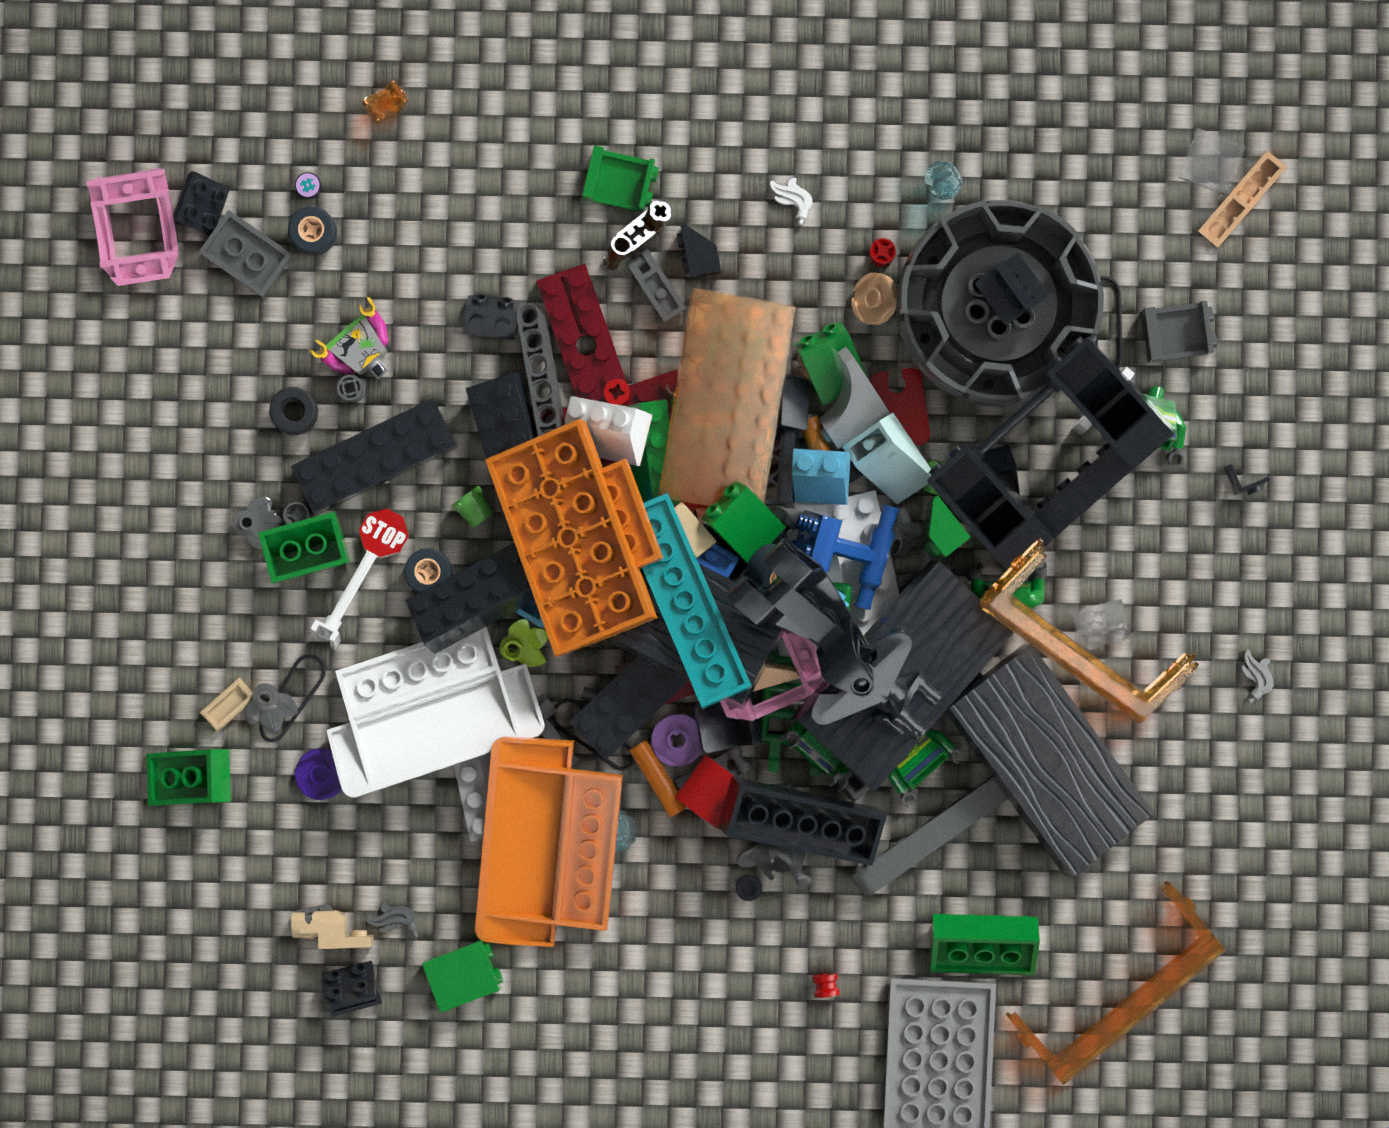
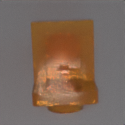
[362,80,408,124]

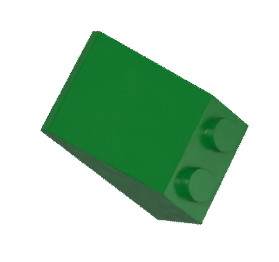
[146,749,231,806]

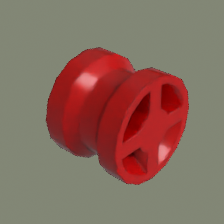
[869,238,896,267]
[604,379,630,406]
[812,973,840,998]

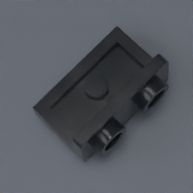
[463,294,520,340]

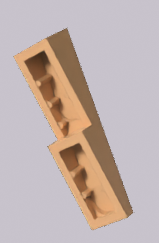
[1198,150,1287,248]

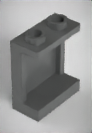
[1141,301,1217,363]

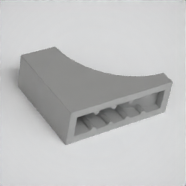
[818,347,890,449]

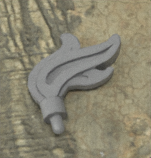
[1241,650,1274,704]

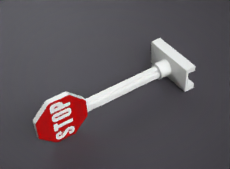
[311,508,409,650]

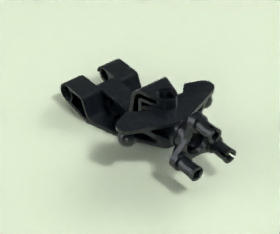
[726,538,942,741]

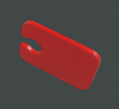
[870,368,930,446]

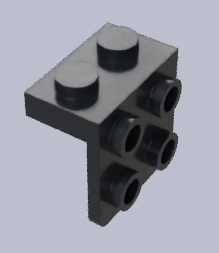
[693,692,762,753]

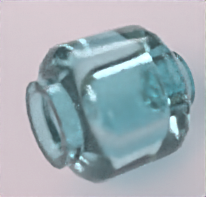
[925,161,963,200]
[616,811,636,851]

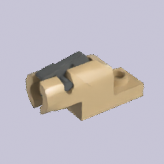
[291,904,374,949]

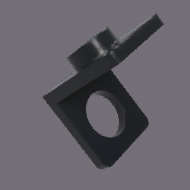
[1224,464,1272,495]

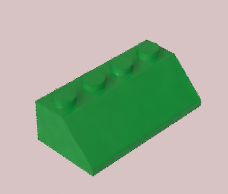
[626,400,680,507]
[930,914,1040,975]

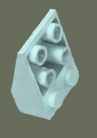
[842,413,931,504]

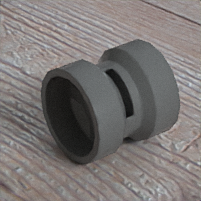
[337,375,366,403]
[283,502,313,524]

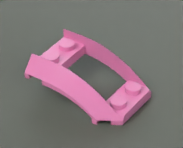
[86,168,179,286]
[720,629,824,721]

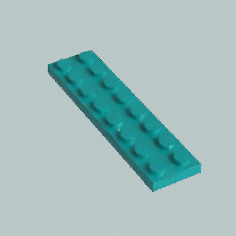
[642,493,752,709]

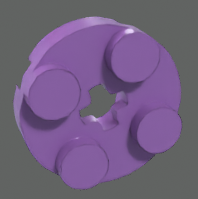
[652,714,701,766]

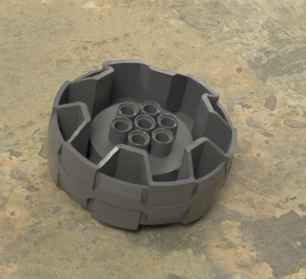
[896,200,1104,407]

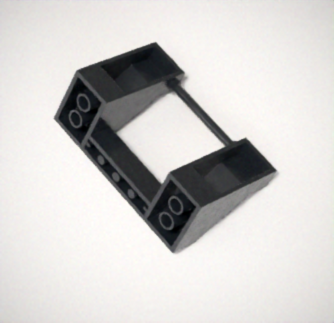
[926,337,1177,576]

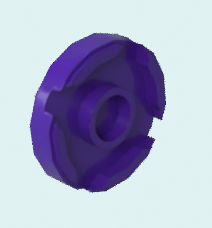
[294,748,342,801]

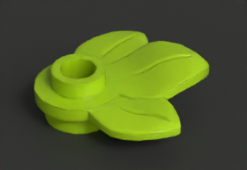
[500,619,549,667]

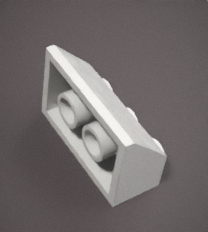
[565,396,652,466]

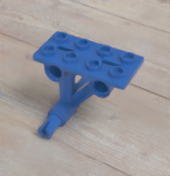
[792,505,899,610]

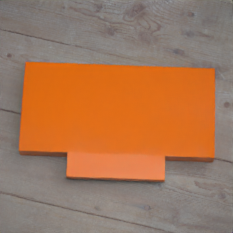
[485,419,663,657]

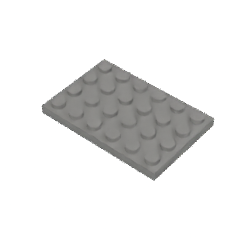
[883,978,996,1128]

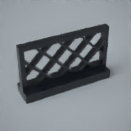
[731,402,799,508]

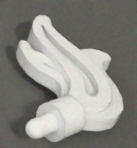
[770,178,812,225]

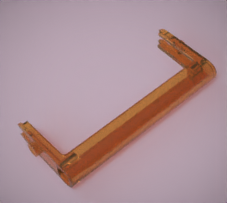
[980,538,1199,723]
[1005,881,1226,1085]

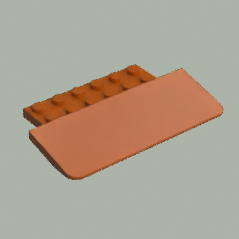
[475,736,623,947]

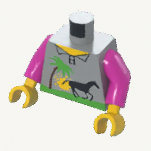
[308,297,389,379]

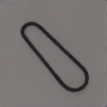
[1095,276,1122,369]
[259,655,326,742]
[552,698,635,771]

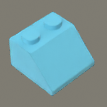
[792,449,851,505]

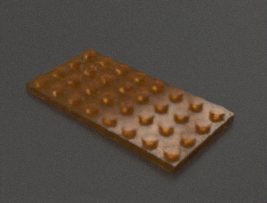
[659,288,796,506]

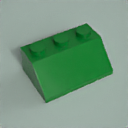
[923,496,971,560]
[258,512,351,584]

